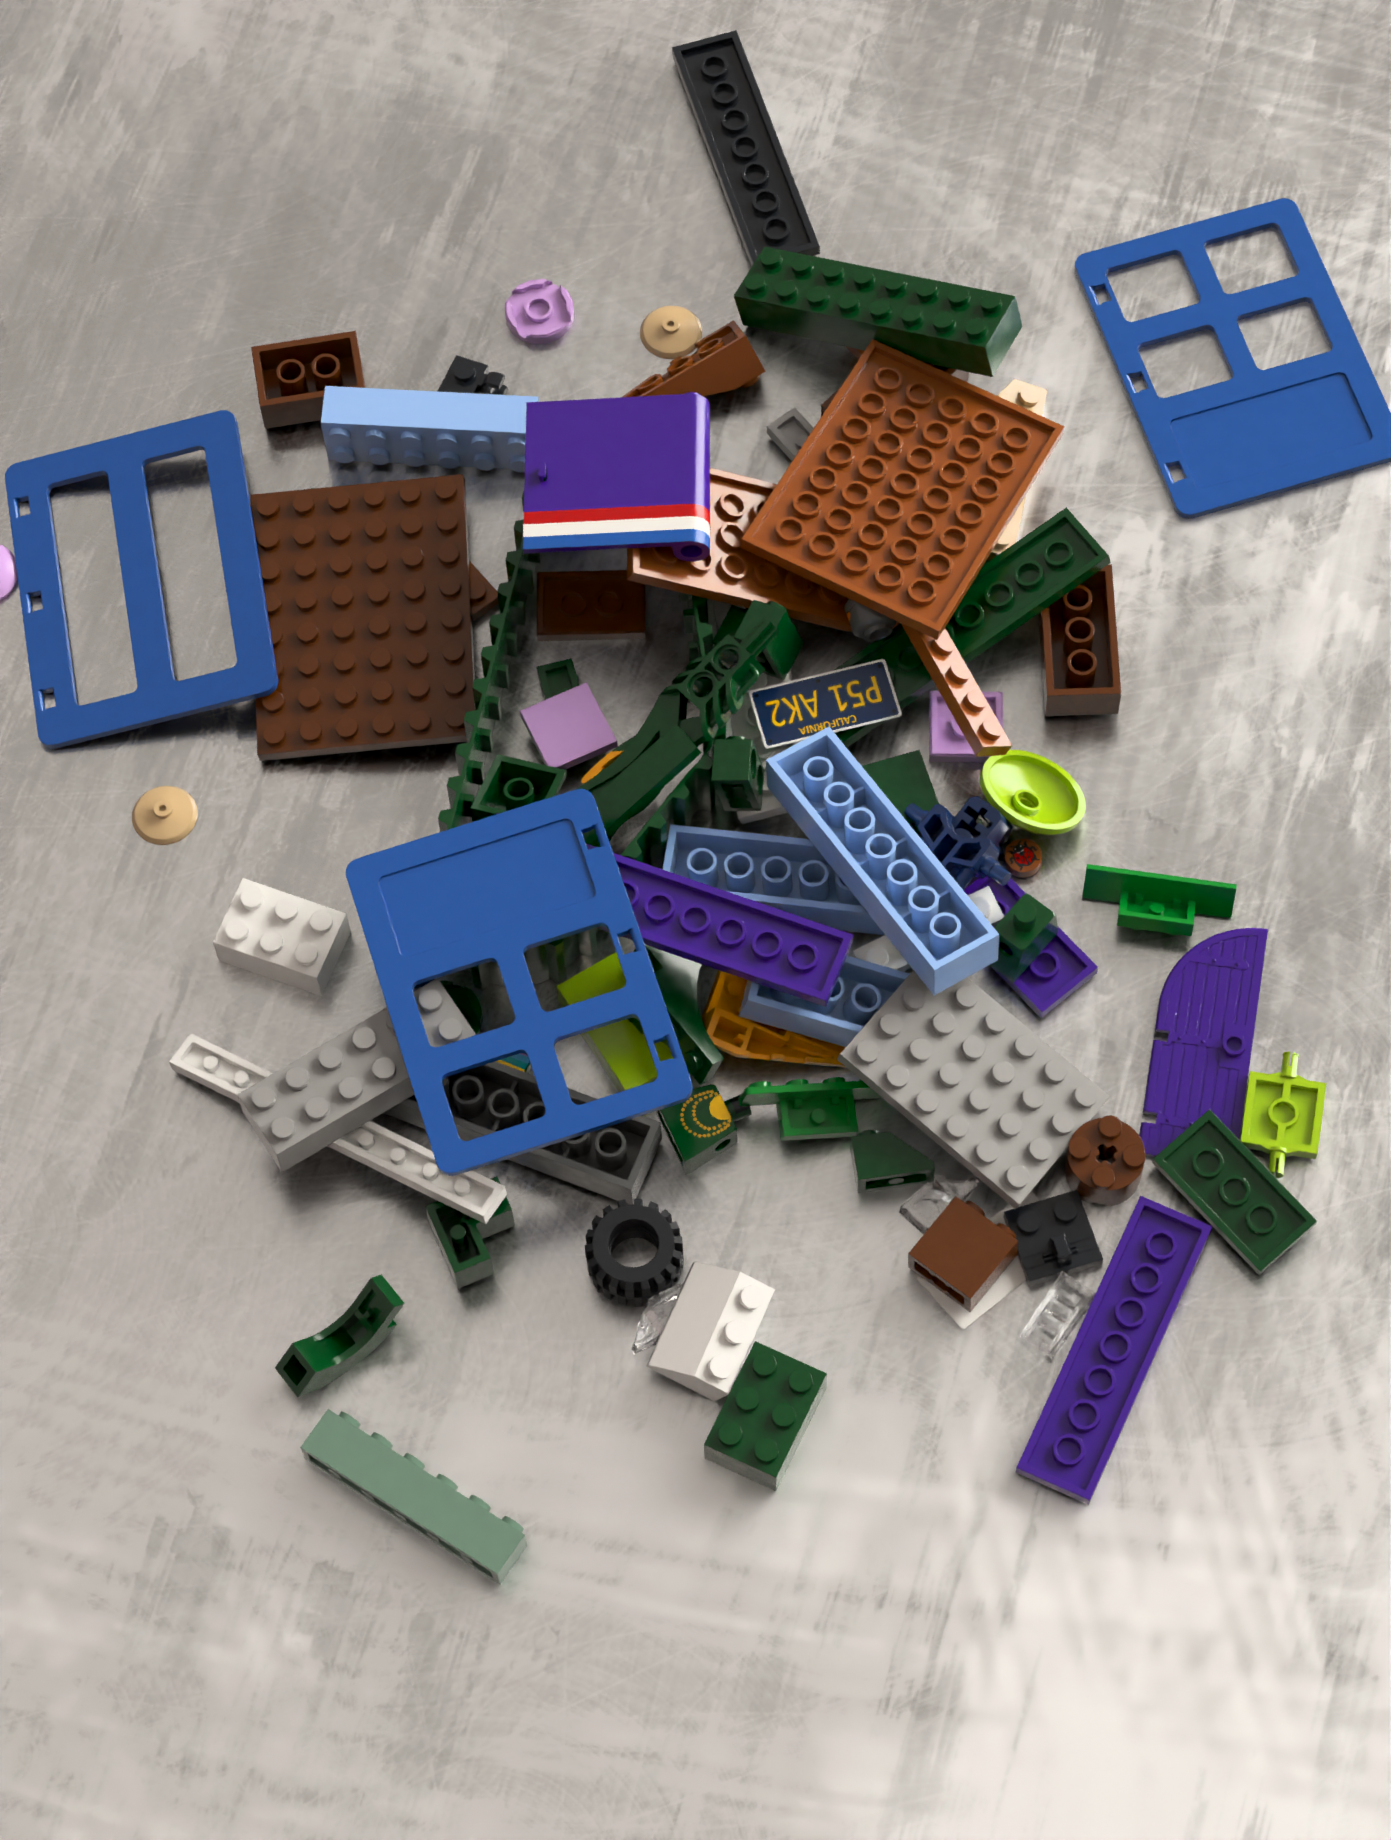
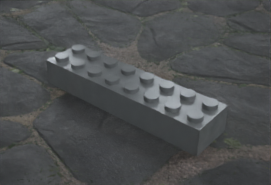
[384,1061,662,1205]

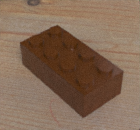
[1038,564,1121,716]

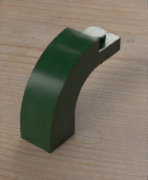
[275,1274,405,1397]

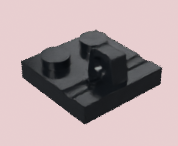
[1003,1190,1103,1287]

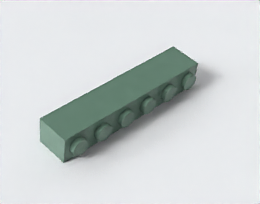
[300,1409,527,1585]

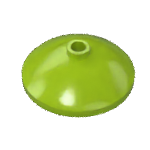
[980,750,1086,835]

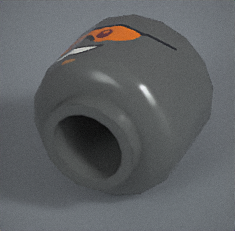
[844,599,897,642]

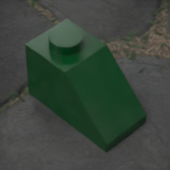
[850,1130,935,1193]

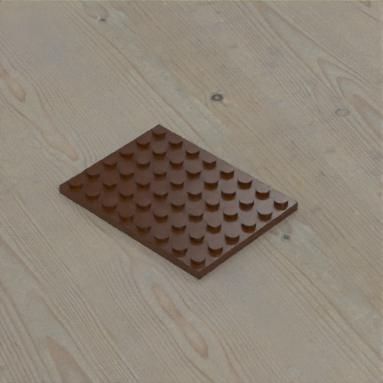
[251,474,475,761]

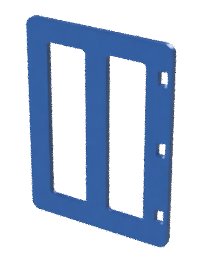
[5,410,278,749]

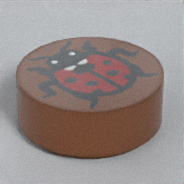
[1004,839,1042,878]

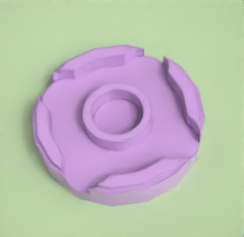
[505,279,574,344]

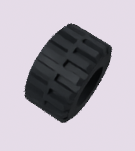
[585,1199,684,1306]

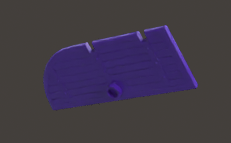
[1139,928,1268,1157]

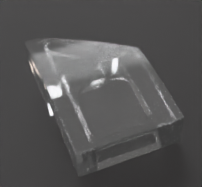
[899,1175,979,1235]
[631,1283,683,1354]

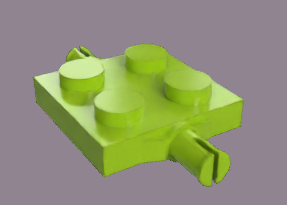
[1240,1051,1327,1178]

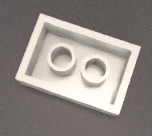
[213,878,351,996]

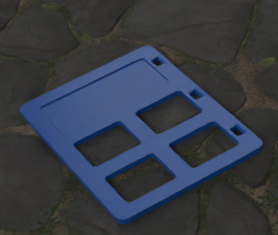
[1075,198,1391,519]
[346,789,693,1176]

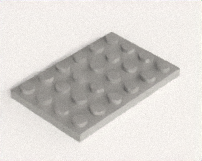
[837,970,1110,1209]

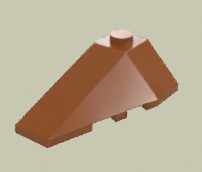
[622,320,766,397]

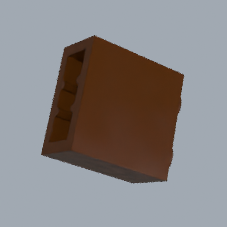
[908,1196,1018,1312]

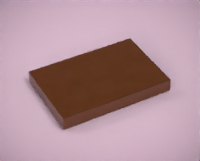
[537,570,646,641]

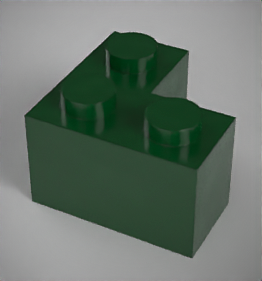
[713,600,804,680]
[425,1176,515,1289]

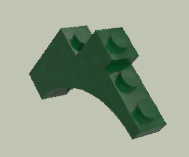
[627,945,724,1085]

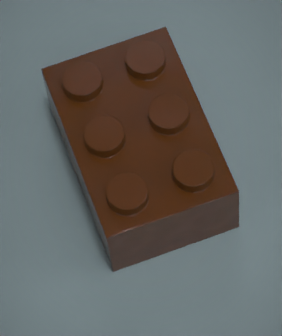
[251,331,365,429]

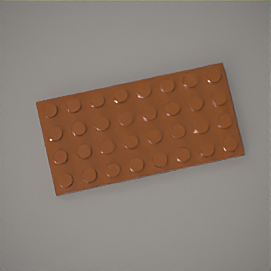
[627,468,900,633]

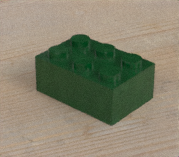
[704,1341,827,1491]

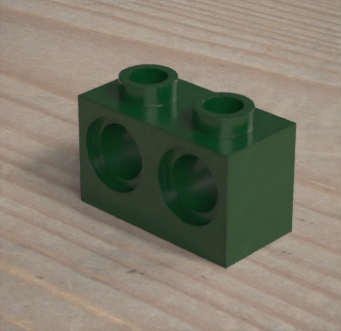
[711,736,765,811]

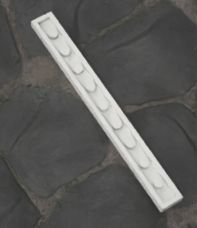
[169,1033,507,1224]

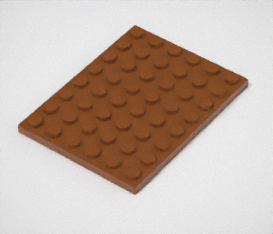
[740,339,1065,640]

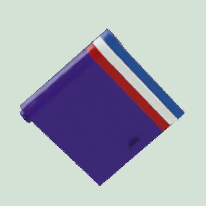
[523,392,710,562]

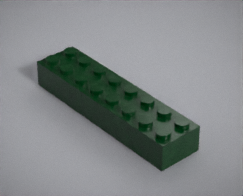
[734,246,1022,377]

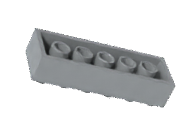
[237,978,476,1172]

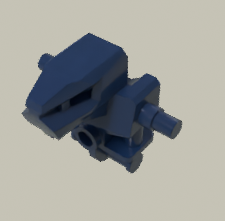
[904,796,1013,890]

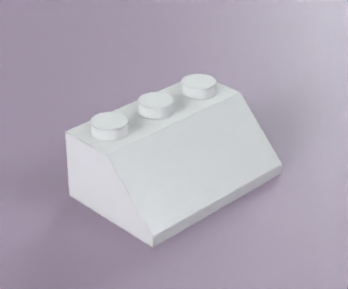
[646,1262,775,1402]

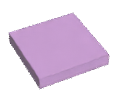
[520,682,618,770]
[929,691,1003,763]

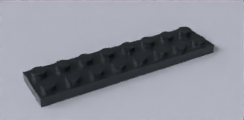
[672,30,820,266]

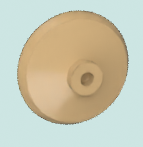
[640,306,702,359]
[132,786,198,845]

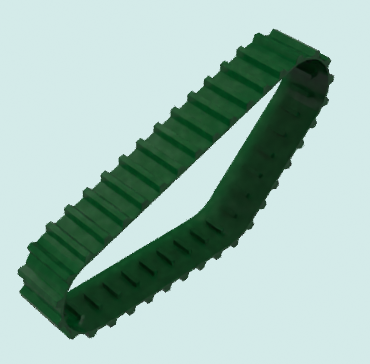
[438,471,726,991]

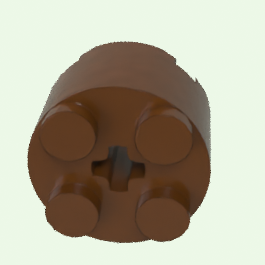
[1065,1115,1146,1206]

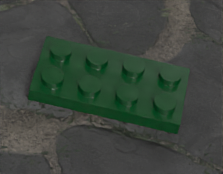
[1152,1109,1317,1275]

